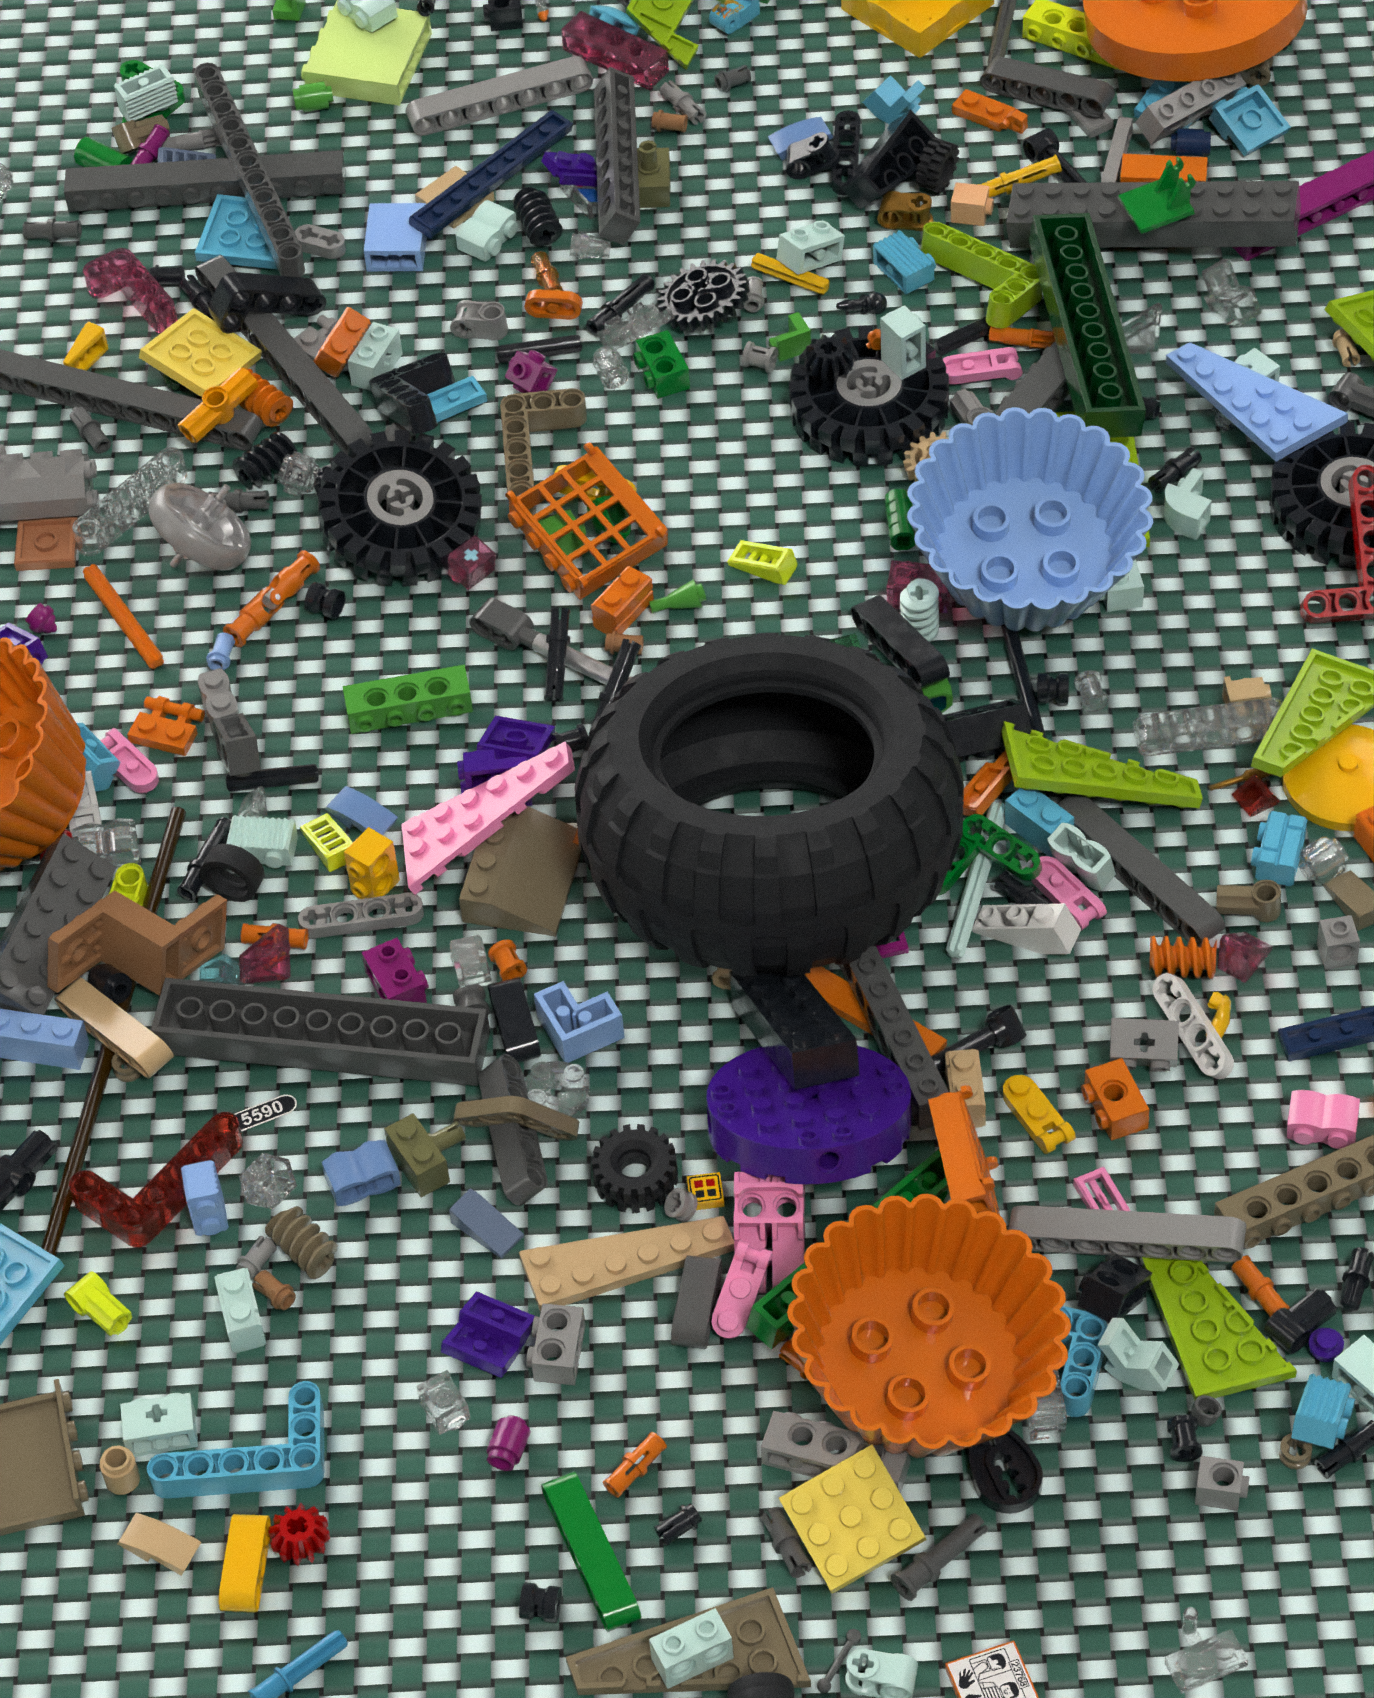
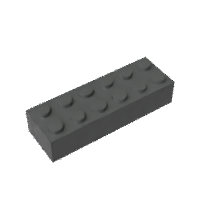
[0,833,117,1015]

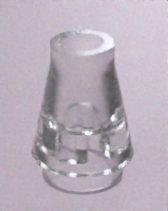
[569,231,611,260]

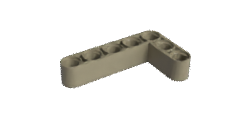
[500,388,587,515]

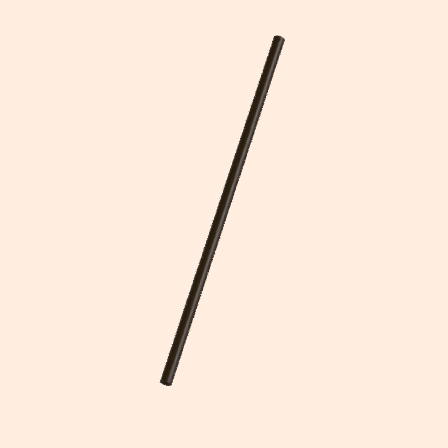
[41,807,186,1257]

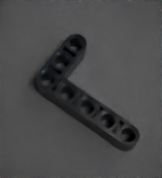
[369,352,455,434]

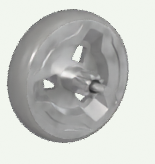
[148,482,251,570]

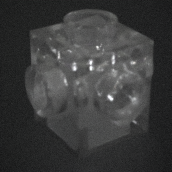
[239,1153,297,1209]

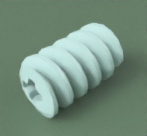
[900,578,939,642]

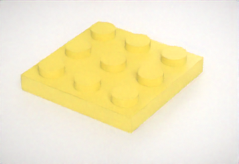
[139,308,262,397]
[779,1445,927,1594]

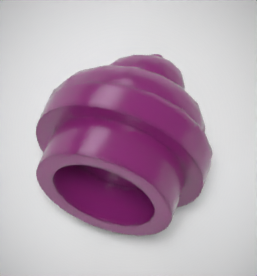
[25,603,57,633]

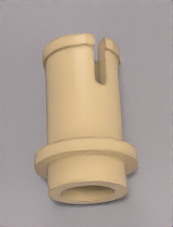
[1332,329,1361,367]

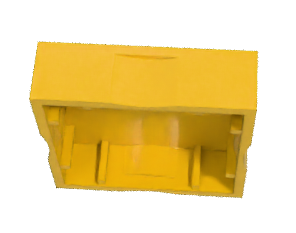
[841,0,994,58]

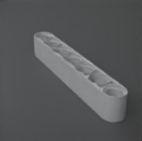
[405,56,593,136]
[1008,1205,1247,1262]

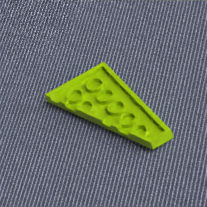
[1139,1257,1297,1402]

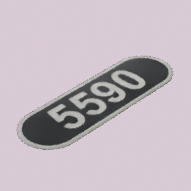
[227,1095,297,1132]

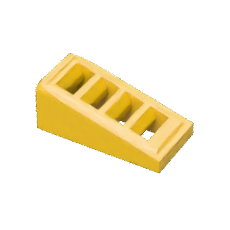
[63,321,109,371]

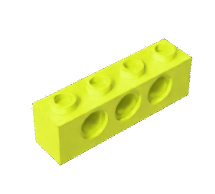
[1023,0,1121,71]

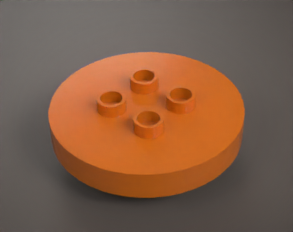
[1083,0,1307,81]

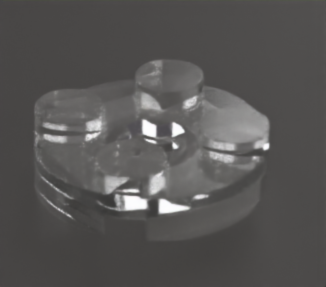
[525,1061,590,1117]

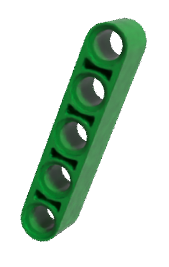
[541,1471,642,1632]

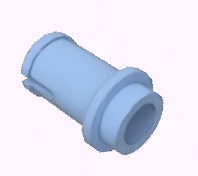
[206,632,235,670]

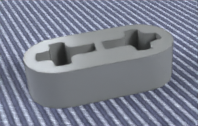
[295,224,346,259]

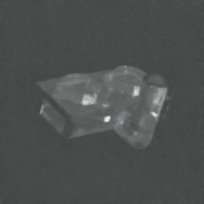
[1165,1607,1248,1694]

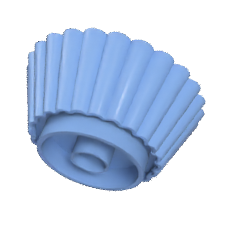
[907,407,1153,631]

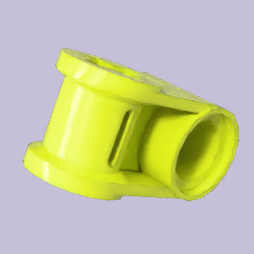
[108,863,148,906]

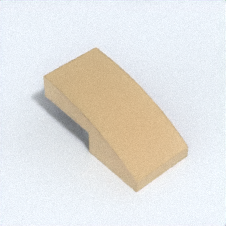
[117,1513,201,1576]

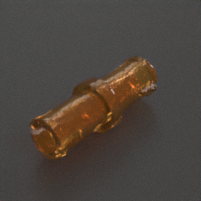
[531,251,564,291]

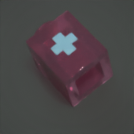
[448,535,496,590]

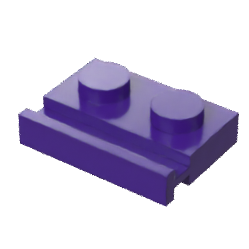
[541,151,597,187]

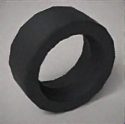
[200,844,265,902]

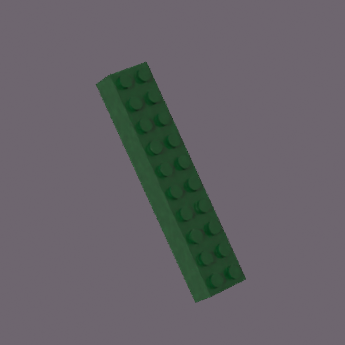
[1029,213,1146,438]

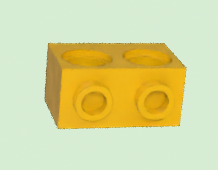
[344,827,400,899]

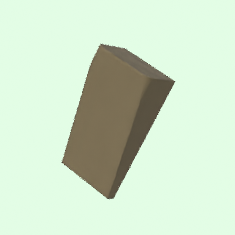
[1323,870,1374,931]

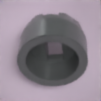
[1191,1395,1222,1427]

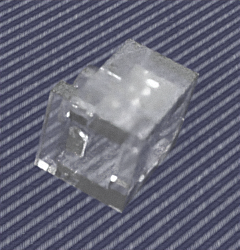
[416,1370,471,1435]

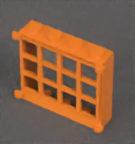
[505,442,668,600]
[928,1085,1000,1215]

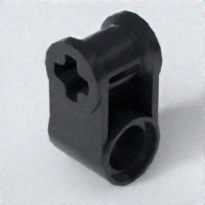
[786,132,841,180]

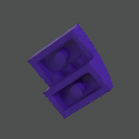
[441,1291,535,1378]

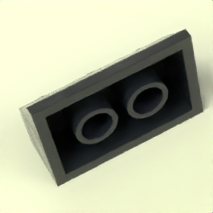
[943,699,1032,763]

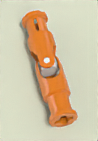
[223,550,320,647]

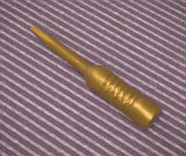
[1208,768,1273,791]

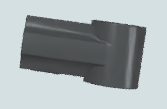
[1328,372,1374,417]

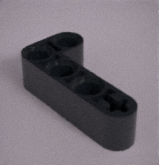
[208,272,327,334]

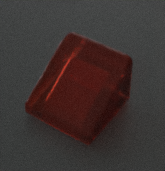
[1232,773,1281,817]

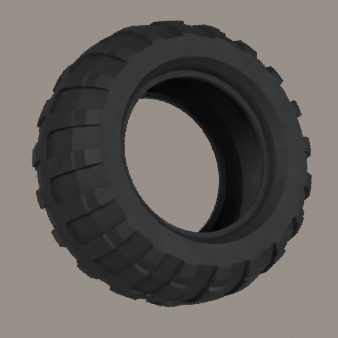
[574,633,964,976]

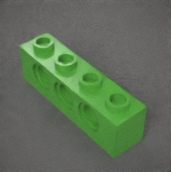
[342,664,473,734]

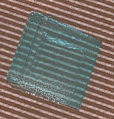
[200,954,240,985]

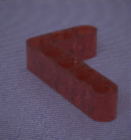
[69,1112,243,1248]

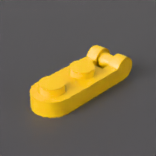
[1003,1075,1076,1154]

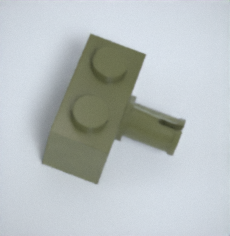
[637,140,671,208]
[384,1113,466,1198]

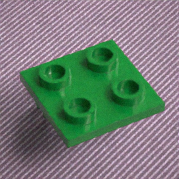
[1118,157,1196,234]

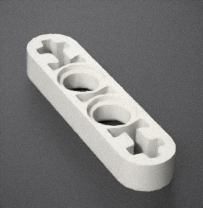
[1153,973,1234,1079]

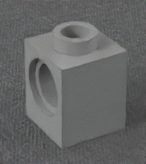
[1317,915,1360,970]
[1195,1456,1250,1511]

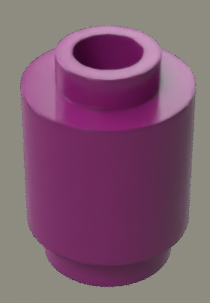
[486,1415,531,1471]

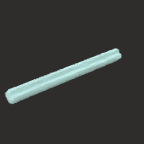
[946,802,1005,959]

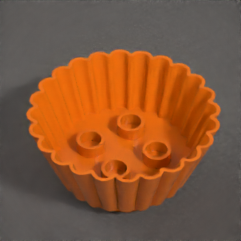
[0,637,86,871]
[787,1194,1071,1458]

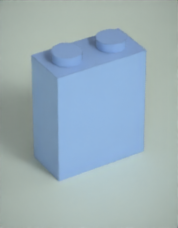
[364,203,427,272]

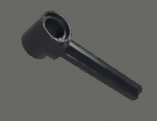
[1022,128,1087,183]
[931,1004,1027,1073]

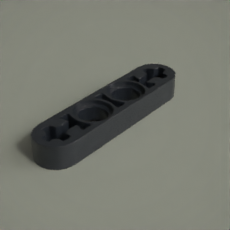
[832,110,861,196]

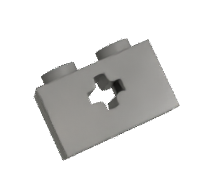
[1110,1018,1179,1072]

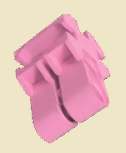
[734,1172,805,1293]

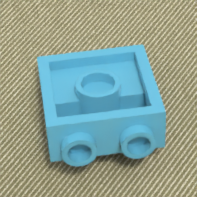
[1209,84,1291,157]

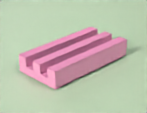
[1073,1167,1130,1211]

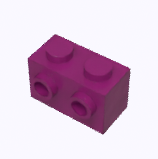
[361,937,429,1003]

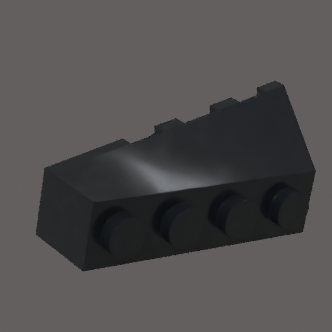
[842,110,936,209]

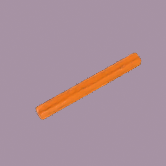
[83,564,164,669]

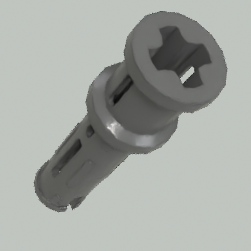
[891,1513,988,1601]

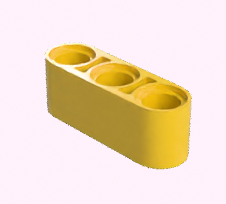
[219,1514,271,1613]

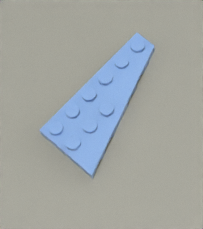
[1166,342,1348,461]

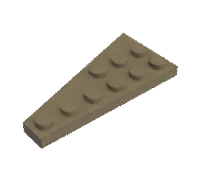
[566,1587,811,1695]

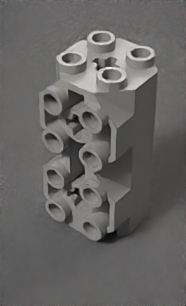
[0,449,100,521]

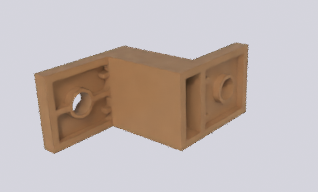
[47,890,227,996]

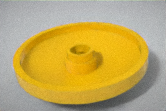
[1282,724,1374,831]

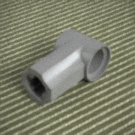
[950,388,992,425]

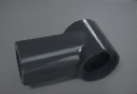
[1264,1289,1337,1354]

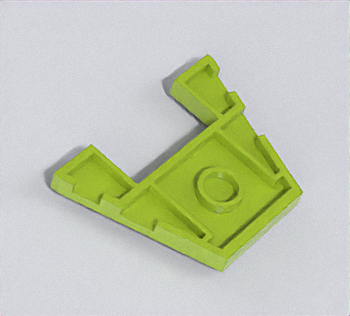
[626,0,726,70]

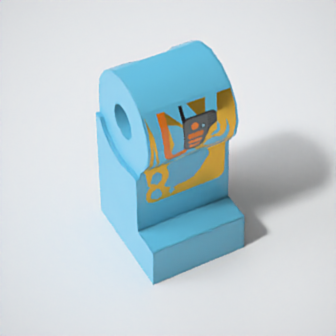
[709,0,760,34]

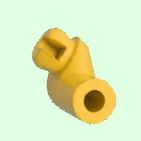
[1205,992,1231,1039]

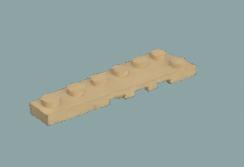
[519,1216,734,1313]

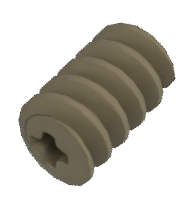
[265,1206,338,1279]

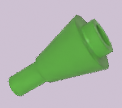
[649,579,707,613]

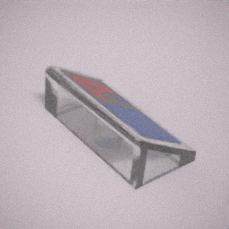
[559,178,598,219]

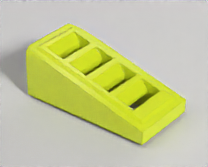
[727,540,798,585]
[300,813,353,872]

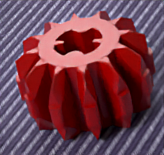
[268,1502,330,1566]

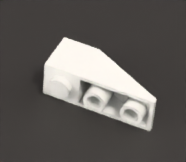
[972,903,1081,954]

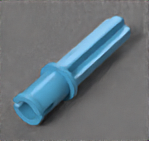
[248,1630,348,1698]

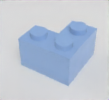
[534,981,625,1064]

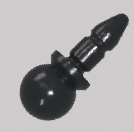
[836,292,887,315]

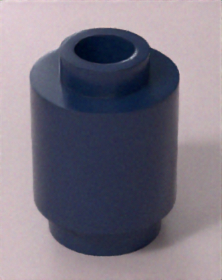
[1171,128,1211,157]

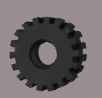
[592,1124,678,1213]

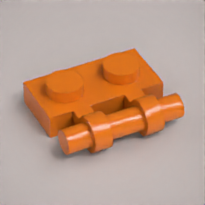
[127,696,205,756]

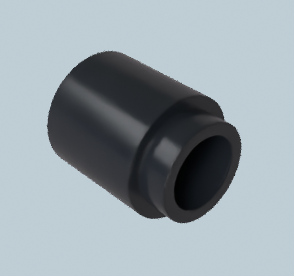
[88,964,132,1004]

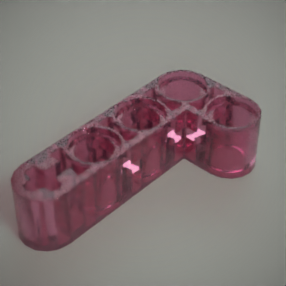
[83,248,178,334]

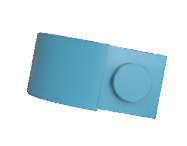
[862,75,926,124]

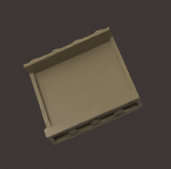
[0,1379,89,1536]

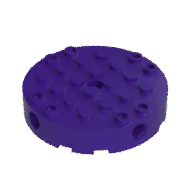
[706,1045,911,1184]

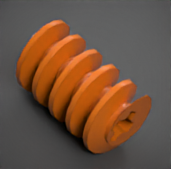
[239,369,293,427]
[1149,936,1217,979]

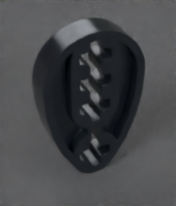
[969,1428,1043,1514]

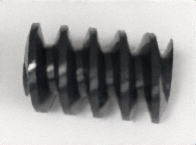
[513,187,563,246]
[232,432,300,490]

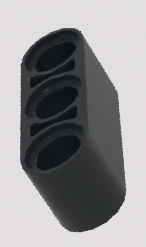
[488,977,541,1062]

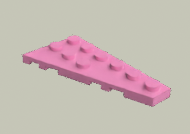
[401,741,575,895]

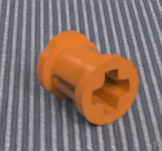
[488,939,527,981]

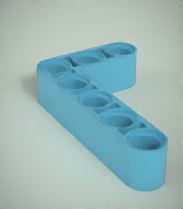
[1060,1306,1107,1417]
[147,1381,325,1499]

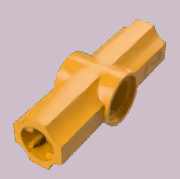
[177,367,259,444]

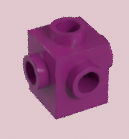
[505,350,558,393]

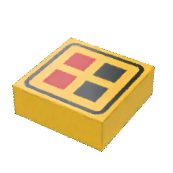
[686,1172,725,1210]

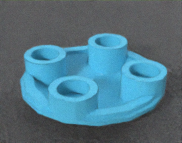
[589,5,640,35]

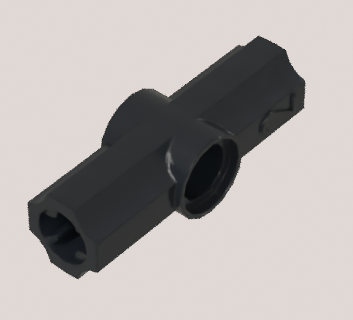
[0,1130,58,1212]

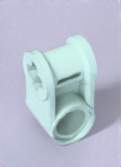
[845,1648,918,1698]

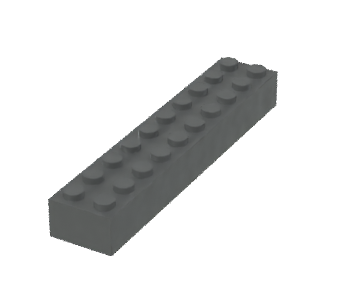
[1006,181,1301,248]
[151,978,490,1086]

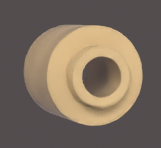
[100,1446,140,1495]

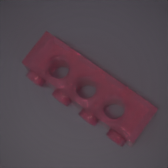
[561,11,669,90]

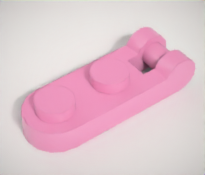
[943,347,1023,384]
[100,728,159,793]
[1030,856,1107,931]
[711,1240,773,1339]

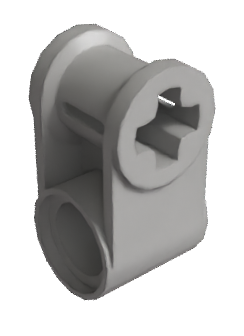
[450,300,508,340]

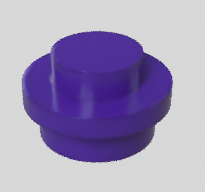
[1308,1328,1344,1362]

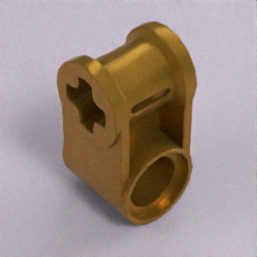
[877,191,933,231]

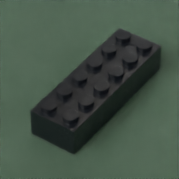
[729,971,860,1090]

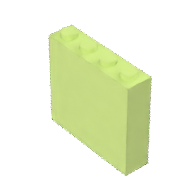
[301,0,432,106]

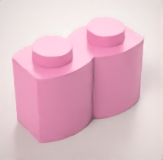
[1287,1090,1360,1149]

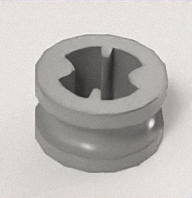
[664,1188,697,1222]

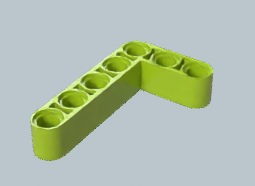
[920,222,1043,328]

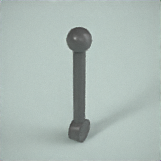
[817,1629,861,1693]

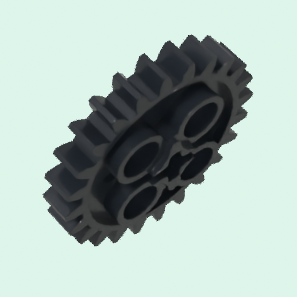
[657,259,750,332]

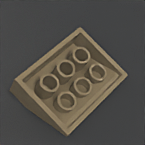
[459,806,581,937]

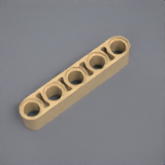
[54,977,174,1079]

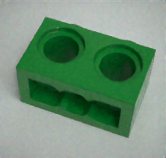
[633,330,690,399]

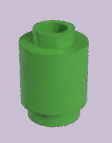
[292,81,334,113]

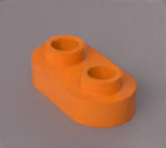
[524,289,583,320]

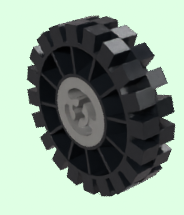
[789,325,949,467]
[1269,422,1374,569]
[318,430,482,586]

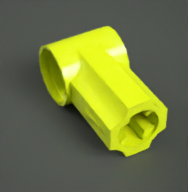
[64,1271,132,1336]

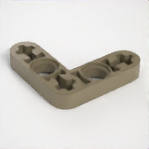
[453,1096,580,1140]

